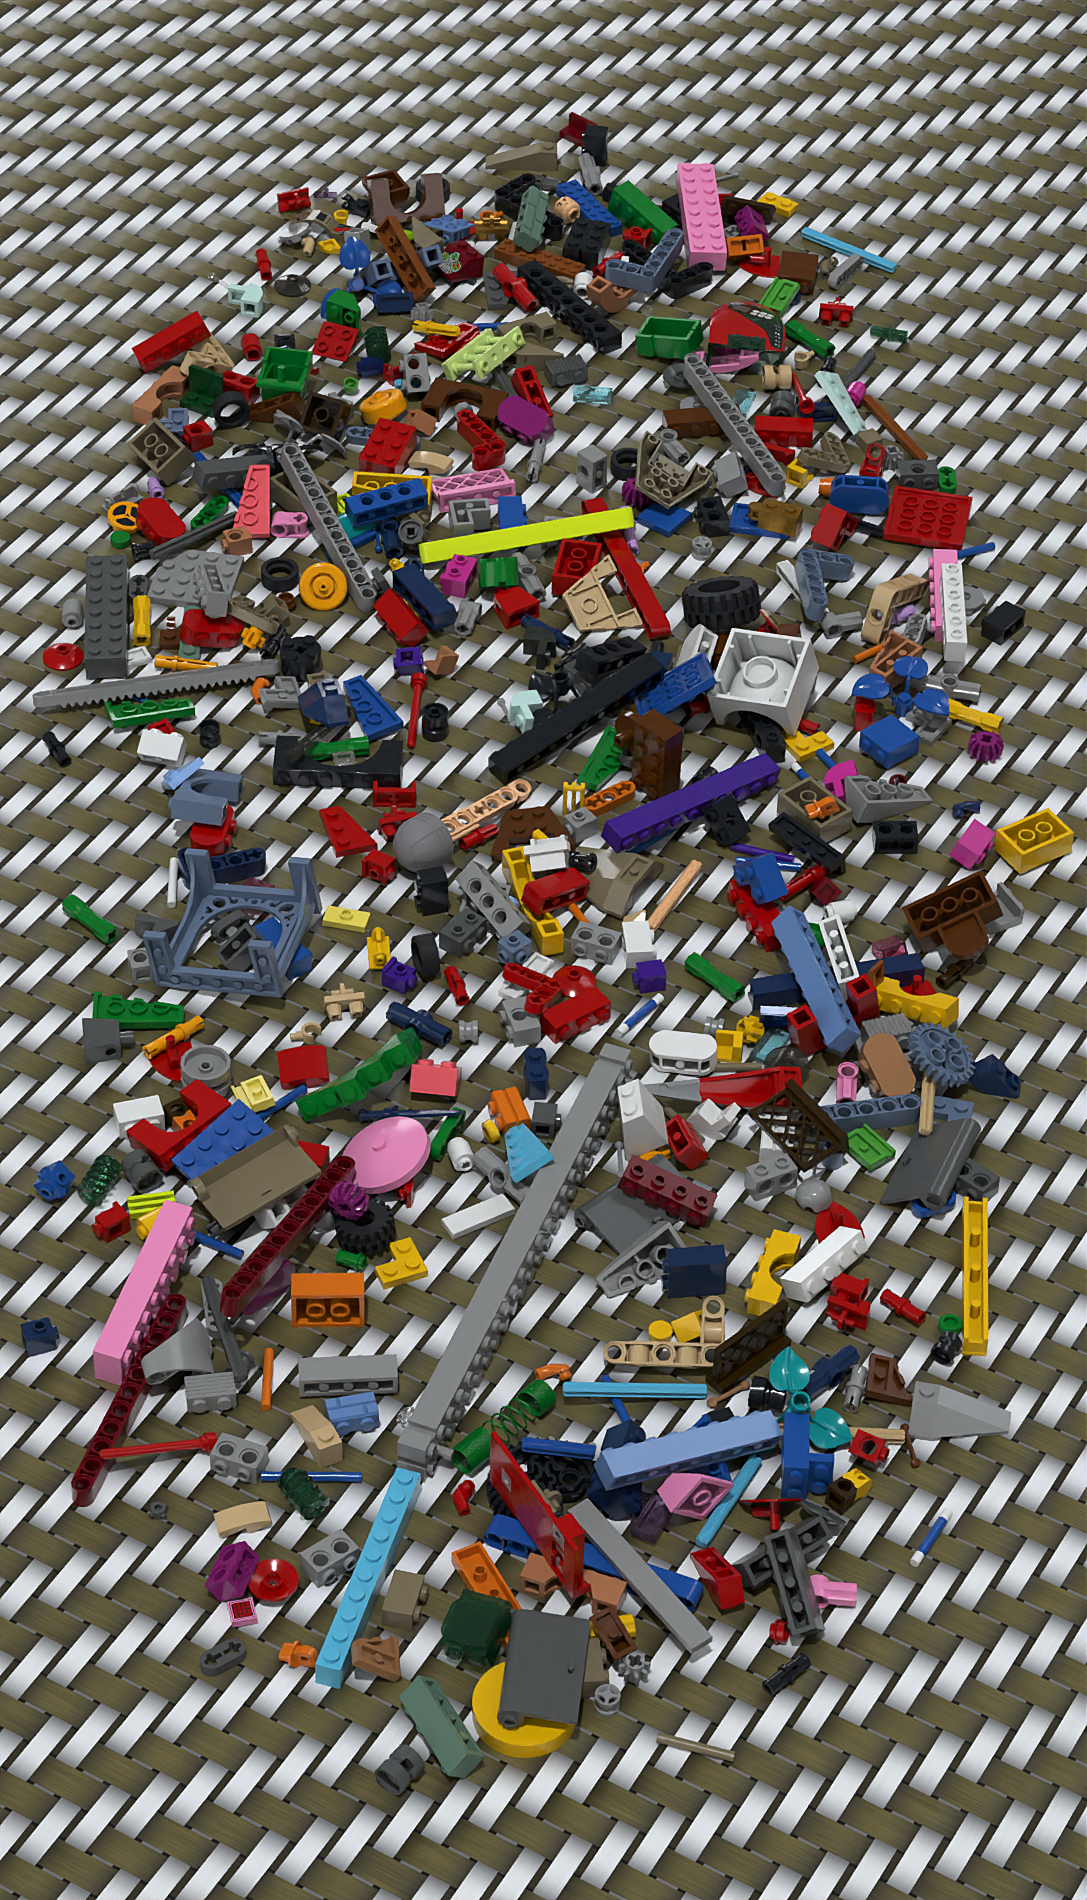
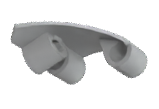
[141,1318,215,1385]

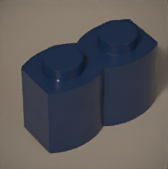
[523,1048,549,1100]

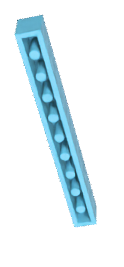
[315,1467,421,1689]

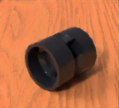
[422,703,448,742]
[748,1375,787,1413]

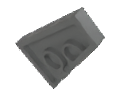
[483,271,517,310]

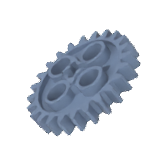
[907,1022,976,1087]

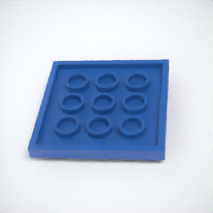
[634,651,717,716]
[171,1099,274,1180]

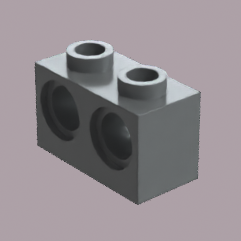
[952,1157,1000,1202]

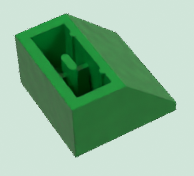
[326,289,361,342]

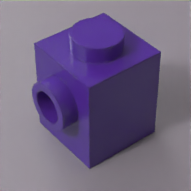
[632,959,667,994]

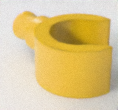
[334,210,348,225]

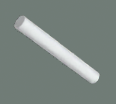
[167,857,178,908]

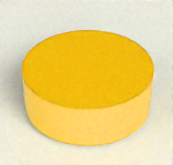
[481,1119,500,1143]
[648,1320,673,1342]

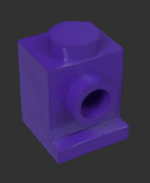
[393,646,424,675]
[382,956,418,995]

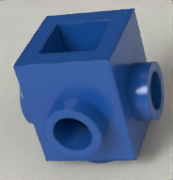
[33,1160,76,1202]

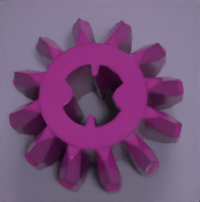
[621,476,653,508]
[968,729,1004,764]
[328,1180,370,1220]

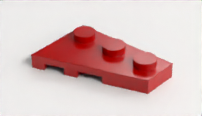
[414,322,479,359]
[319,806,378,858]

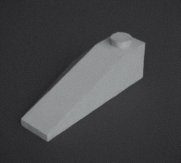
[844,775,933,823]
[595,1221,686,1297]
[908,1381,1011,1441]

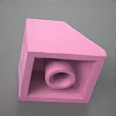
[657,1473,734,1520]

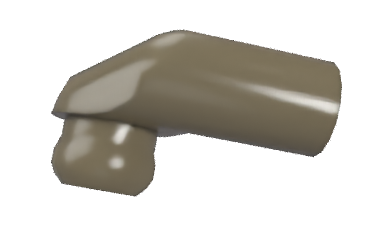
[555,276,574,290]

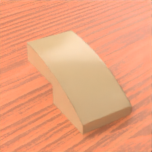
[408,451,454,474]
[214,1501,272,1539]

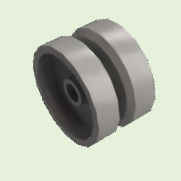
[180,1045,232,1098]

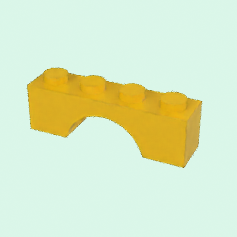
[876,977,959,1029]
[744,1229,801,1316]

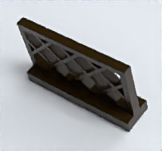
[748,1079,849,1173]
[705,1299,792,1395]

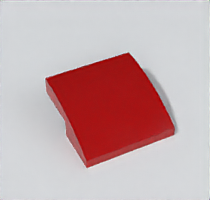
[277,1045,330,1090]

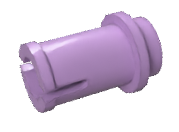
[147,477,165,499]

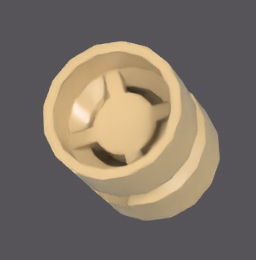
[762,364,792,390]

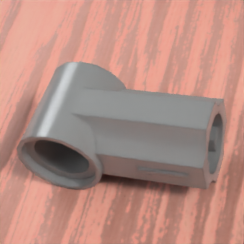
[658,429,690,466]
[454,600,482,637]
[819,611,863,639]

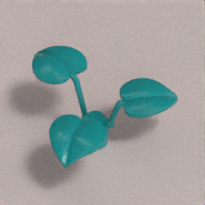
[749,1347,852,1455]

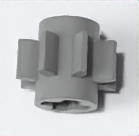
[411,303,434,325]
[884,445,904,470]
[618,1652,651,1685]

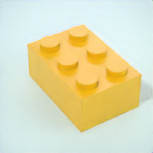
[994,808,1074,874]

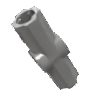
[578,153,603,197]
[512,552,546,601]
[917,674,981,702]
[472,1146,531,1205]

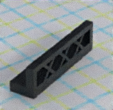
[768,812,846,876]

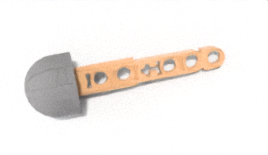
[393,779,531,872]

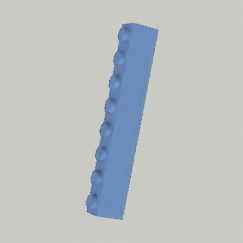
[771,906,861,1053]
[594,1410,783,1491]

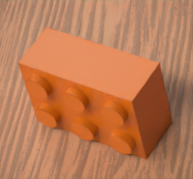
[291,1273,364,1327]

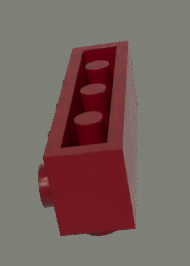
[617,1155,718,1228]

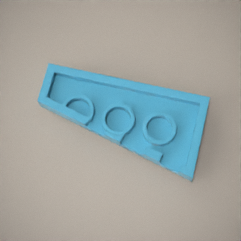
[504,1123,555,1183]

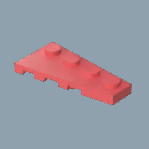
[233,464,270,538]

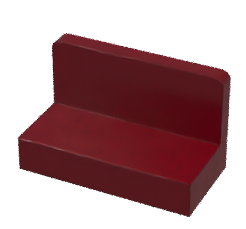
[559,112,598,147]

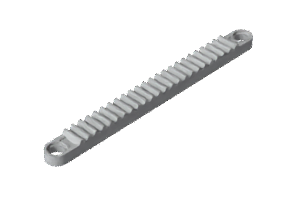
[32,659,280,708]

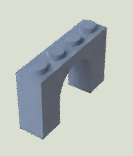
[358,244,444,290]
[168,768,243,826]

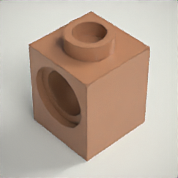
[220,526,253,556]

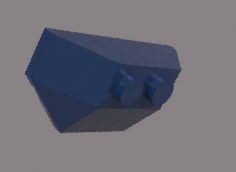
[297,678,349,728]

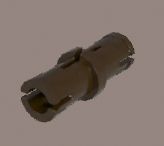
[935,959,974,989]

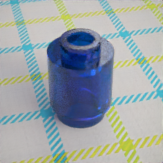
[356,356,384,376]

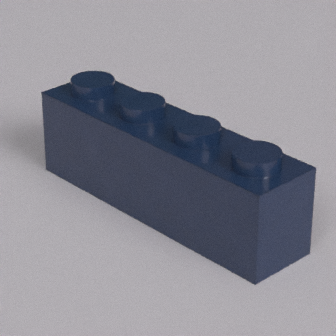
[393,563,456,632]

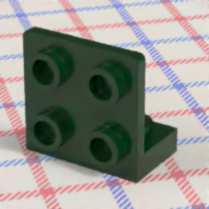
[180,364,224,418]

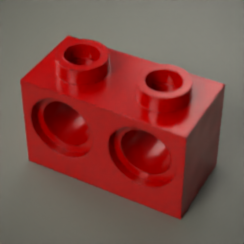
[222,370,260,405]

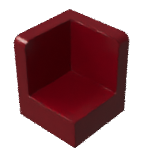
[808,875,843,906]

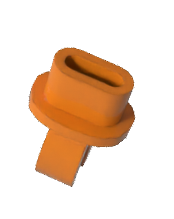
[804,796,840,820]
[279,1640,319,1668]

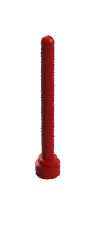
[792,373,815,414]
[407,673,427,748]
[99,1432,217,1459]

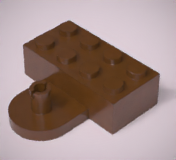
[613,709,683,800]
[902,870,1004,960]

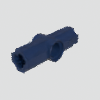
[378,517,403,559]
[386,1001,452,1047]
[800,1345,861,1399]

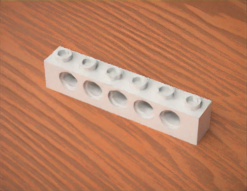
[939,563,967,662]

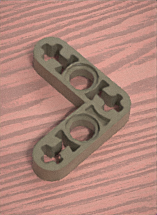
[797,432,851,473]
[227,595,280,634]

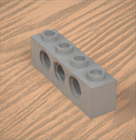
[455,861,532,939]

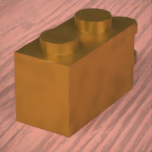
[748,498,803,537]

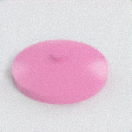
[342,1116,431,1194]

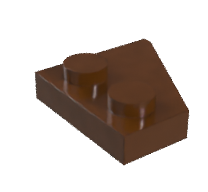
[864,1353,913,1407]

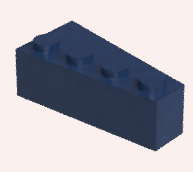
[586,1419,646,1521]

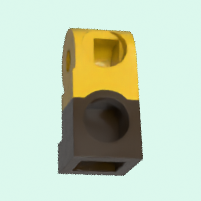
[825,1468,873,1515]

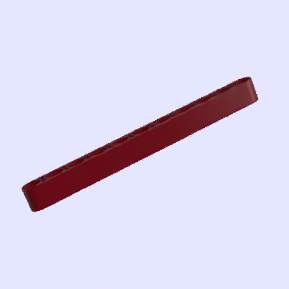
[219,1156,355,1317]
[71,1293,187,1507]

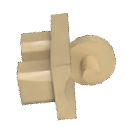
[323,983,365,1021]

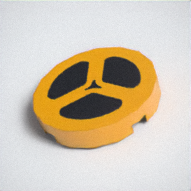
[107,501,141,534]

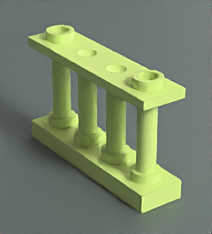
[441,326,525,381]

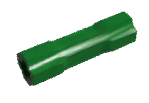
[785,320,835,359]
[304,736,370,761]
[62,894,119,944]
[684,952,746,1003]

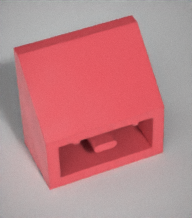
[409,1059,462,1096]

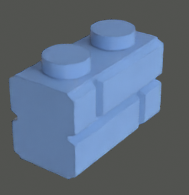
[324,1391,379,1435]

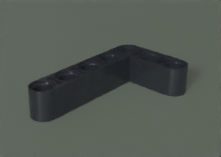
[494,173,564,241]
[622,240,713,299]

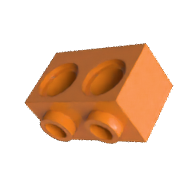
[725,234,764,260]

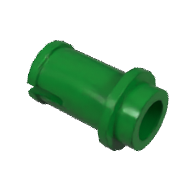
[335,1249,368,1271]

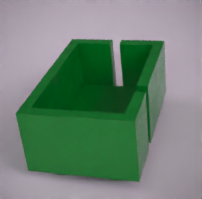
[635,316,704,360]

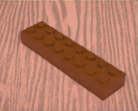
[375,216,436,303]
[494,238,586,281]

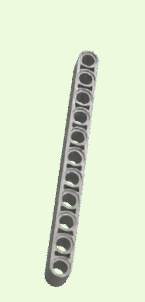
[683,353,786,496]
[280,443,377,612]

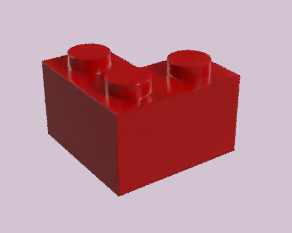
[810,503,859,552]

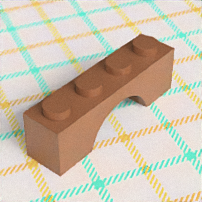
[131,365,190,425]
[520,1553,627,1616]

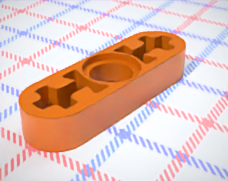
[584,781,636,817]

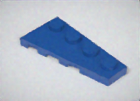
[343,675,404,741]

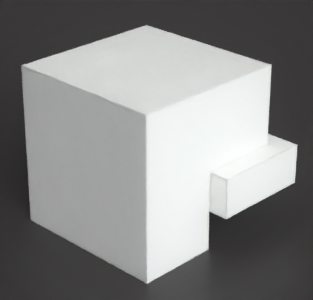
[523,835,571,875]

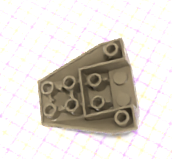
[635,431,713,509]
[569,846,664,919]

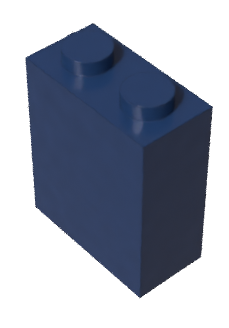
[661,1244,727,1299]

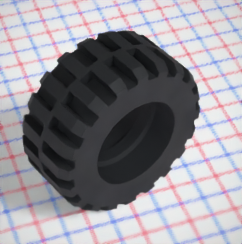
[681,576,761,631]

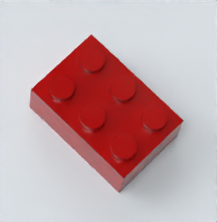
[358,417,417,474]
[551,538,602,596]

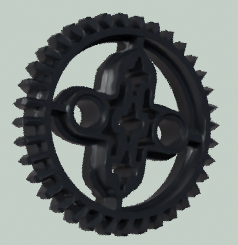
[486,1436,600,1520]

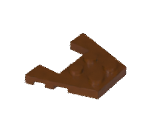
[491,805,575,862]

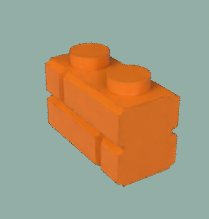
[487,1087,531,1136]

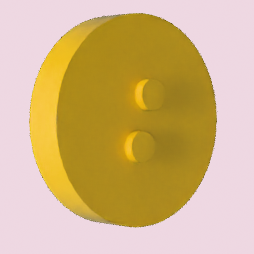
[472,1662,575,1758]

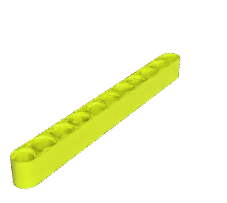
[418,507,635,564]

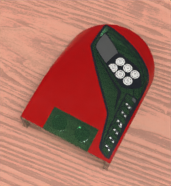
[705,301,785,368]

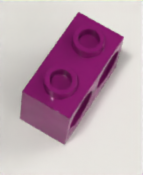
[204,1541,260,1602]

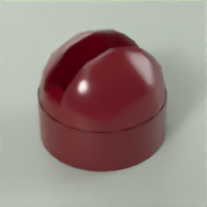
[888,774,907,785]

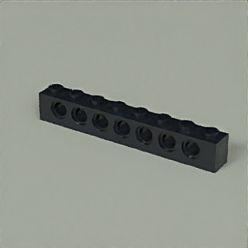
[516,260,622,355]

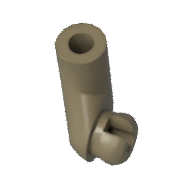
[820,256,839,279]

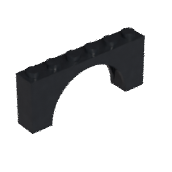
[273,735,403,789]

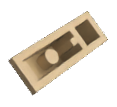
[290,1405,343,1469]

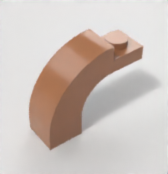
[586,275,638,313]

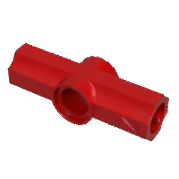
[492,263,539,312]

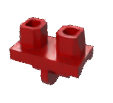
[277,187,311,212]
[819,297,854,327]
[377,805,417,842]
[826,1291,871,1331]

